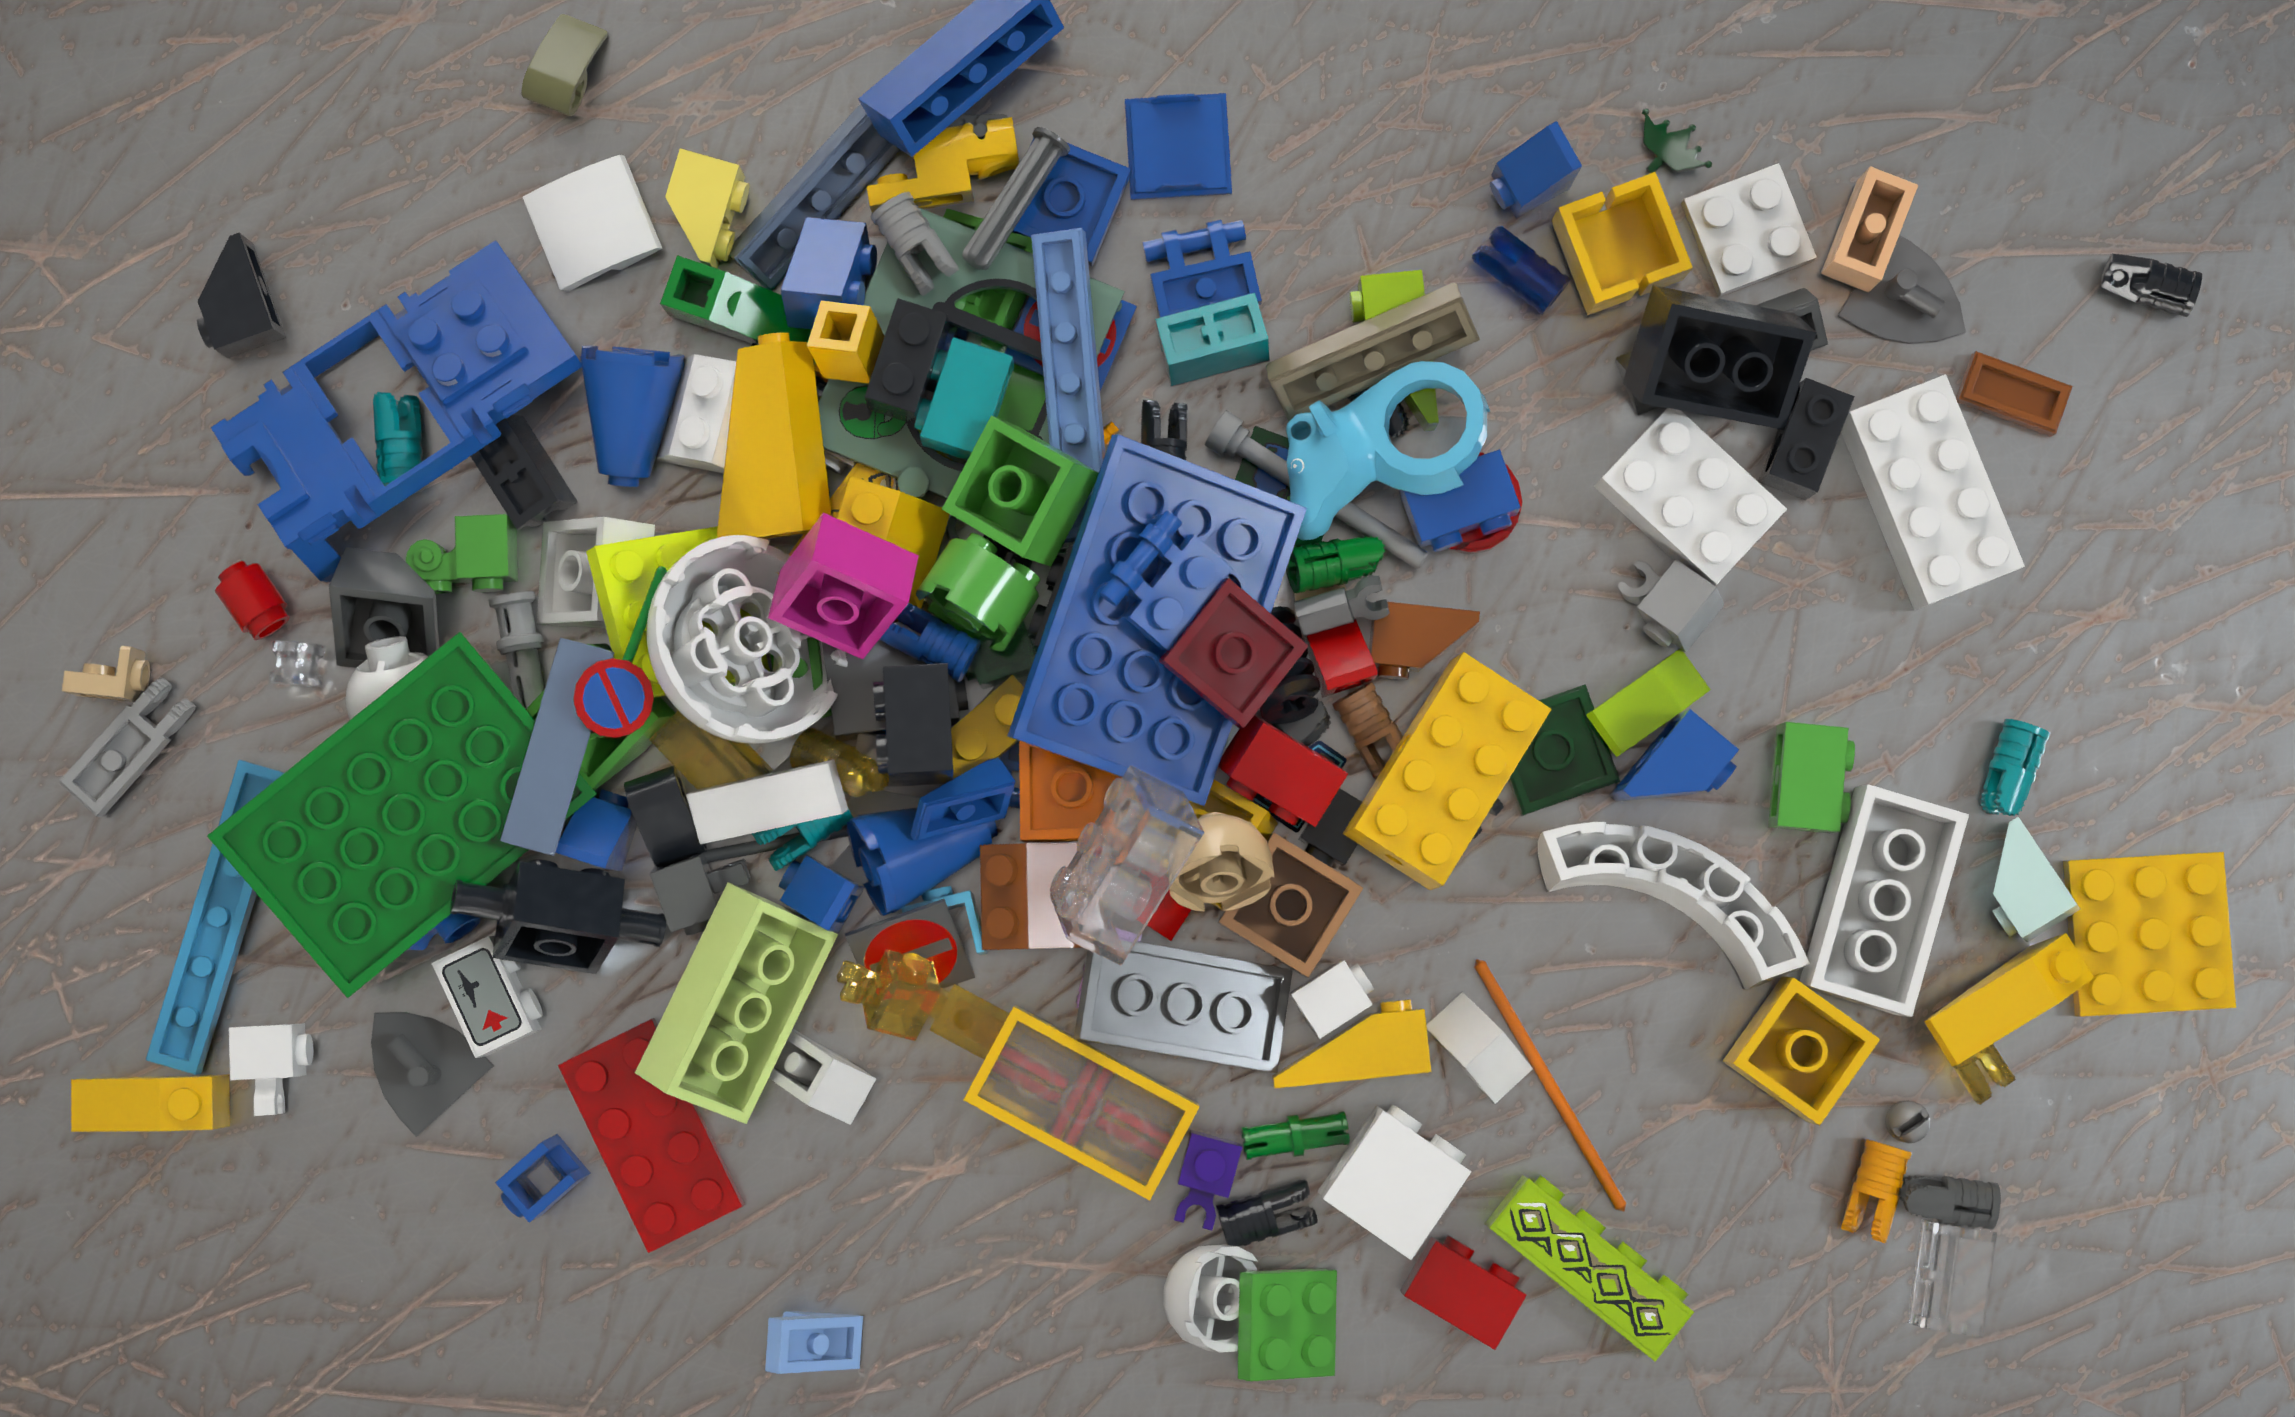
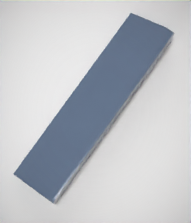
[729,104,900,291]
[500,638,614,856]

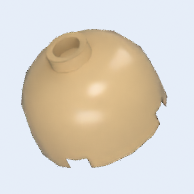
[1167,812,1274,911]

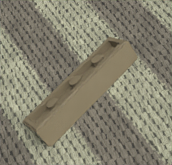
[1266,283,1480,421]

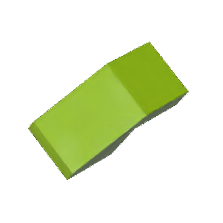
[1586,649,1711,757]

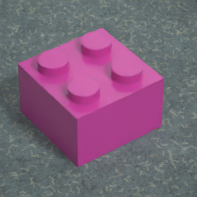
[768,513,918,659]

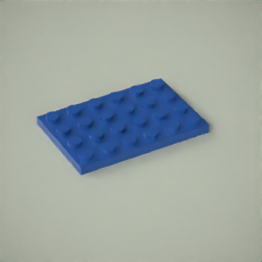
[1007,434,1307,806]

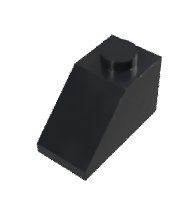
[197,232,286,358]

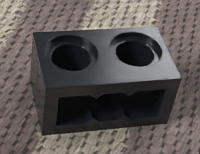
[1758,378,1855,501]

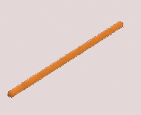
[1474,959,1627,1212]

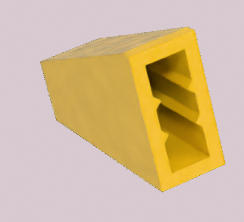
[717,333,832,539]

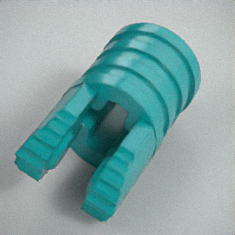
[373,392,423,486]
[1980,719,2050,816]
[752,808,854,871]

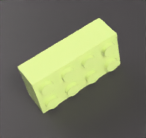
[635,882,838,1124]

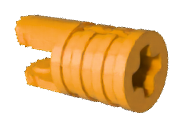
[1841,1139,1912,1243]

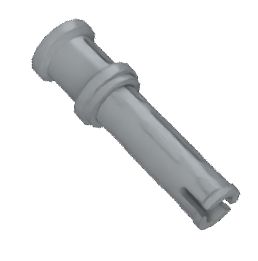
[488,591,544,709]

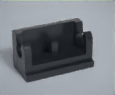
[470,415,577,529]

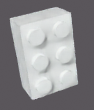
[1594,408,1787,585]

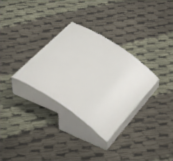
[523,155,662,291]

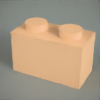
[1821,166,1918,292]

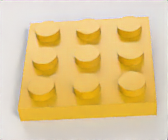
[2063,852,2236,1017]

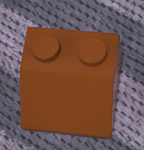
[980,842,1104,950]

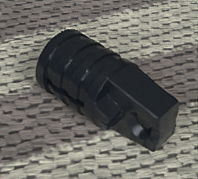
[2101,253,2202,317]

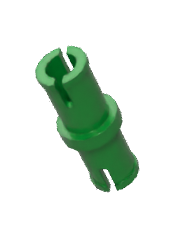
[1241,1111,1350,1160]

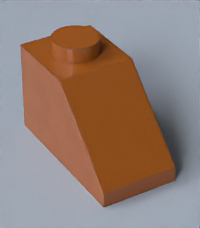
[1369,601,1480,680]

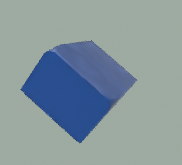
[910,757,1015,840]

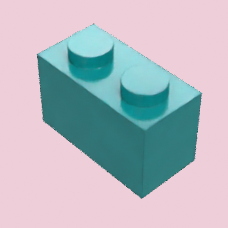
[914,337,1014,460]

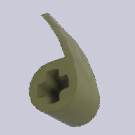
[521,14,608,116]

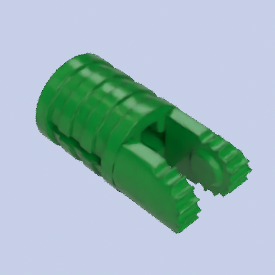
[1286,536,1386,594]

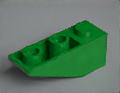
[660,255,815,363]

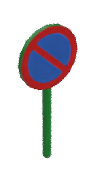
[573,566,667,738]

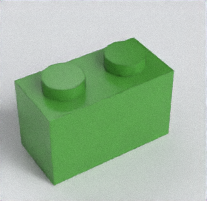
[1768,722,1855,834]

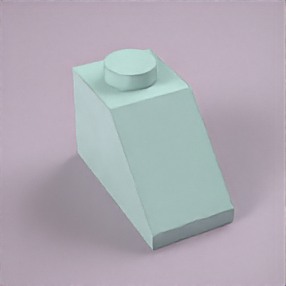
[1992,817,2081,942]

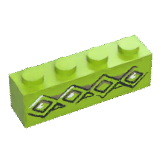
[1484,1175,1694,1362]

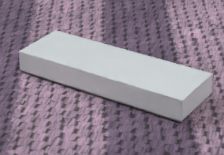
[686,759,848,844]

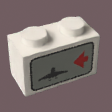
[432,936,543,1058]

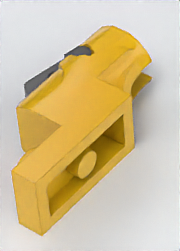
[866,114,1019,213]

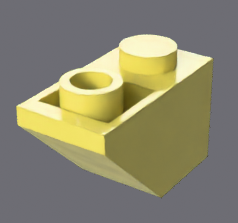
[665,148,749,269]

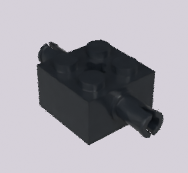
[450,859,666,974]

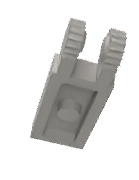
[59,677,196,817]

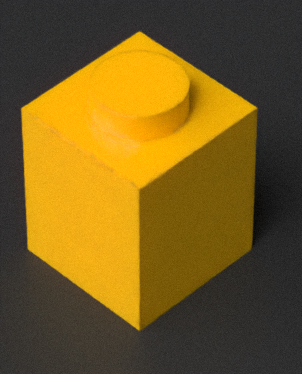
[807,301,885,384]

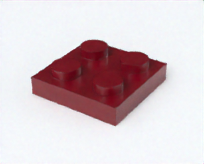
[1159,578,1309,728]

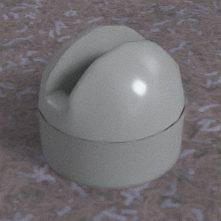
[1885,1101,1930,1143]

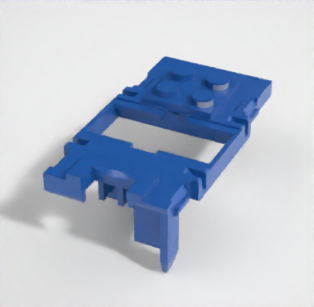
[211,240,582,582]

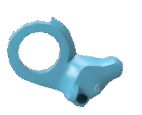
[1286,361,1491,540]

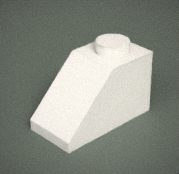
[769,1029,876,1125]

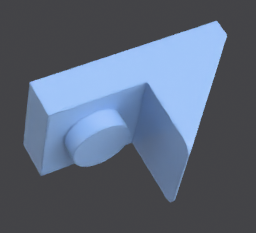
[765,1311,863,1374]

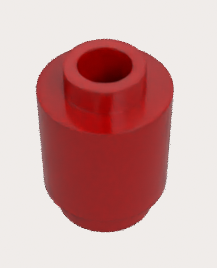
[215,561,290,640]

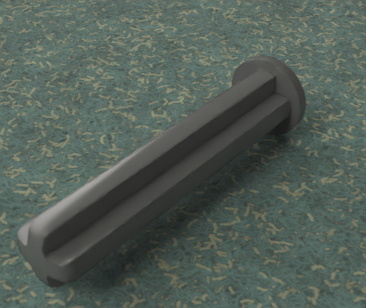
[962,127,1070,270]

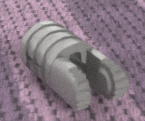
[871,192,959,296]

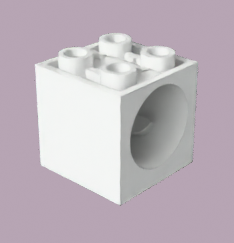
[1318,1104,1472,1260]

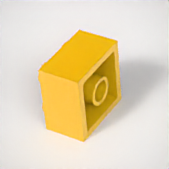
[1723,977,1880,1126]

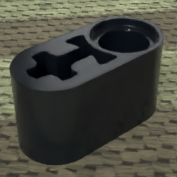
[624,765,707,868]

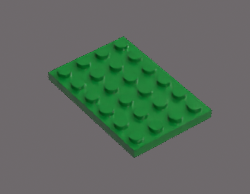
[207,632,597,998]

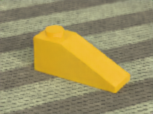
[1924,933,2094,1066]
[1272,999,1432,1088]
[71,1074,230,1132]

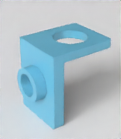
[902,886,988,955]

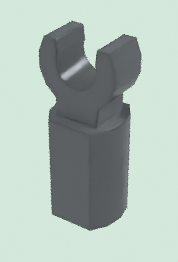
[1294,575,1390,637]

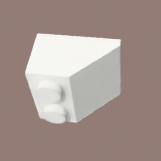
[655,354,736,473]
[536,517,655,628]

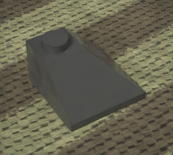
[329,547,439,668]

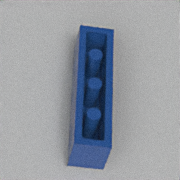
[858,0,1064,157]

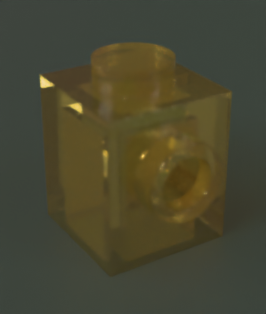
[927,983,1010,1060]

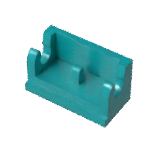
[1155,293,1270,386]

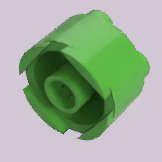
[916,533,1041,651]

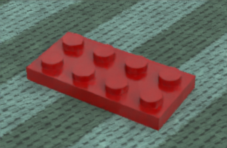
[558,1018,745,1253]

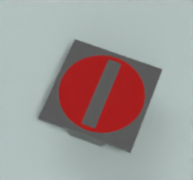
[845,899,975,1012]

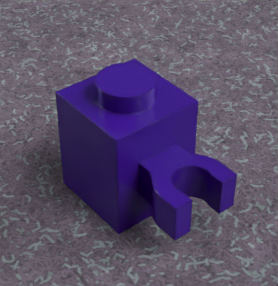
[1174,1130,1242,1231]

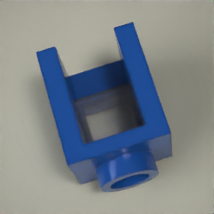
[495,1134,591,1223]

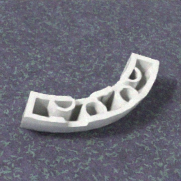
[1538,822,1810,990]

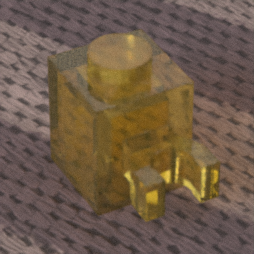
[836,949,940,1041]

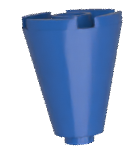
[580,345,685,487]
[847,808,998,916]

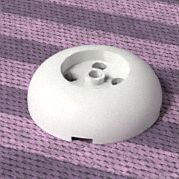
[647,535,848,744]

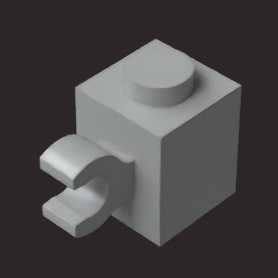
[1618,560,1724,652]

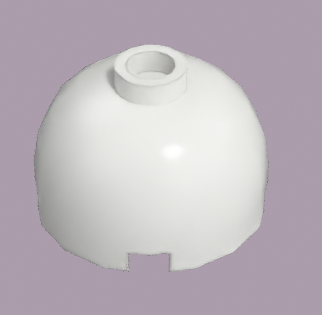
[1163,1245,1258,1353]

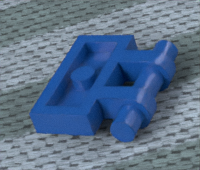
[1142,220,1262,318]
[1100,510,1233,651]

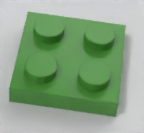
[1238,1268,1337,1381]

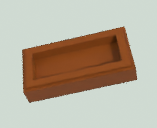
[1956,351,2073,436]

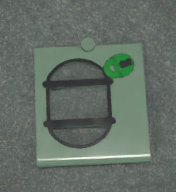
[818,208,1125,499]

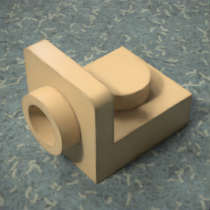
[62,646,150,702]

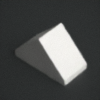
[1426,992,1533,1104]

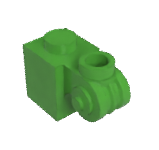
[406,514,518,594]

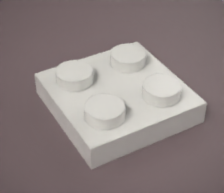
[1681,163,1817,297]

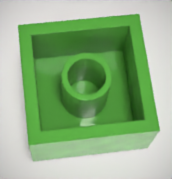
[942,415,1099,567]

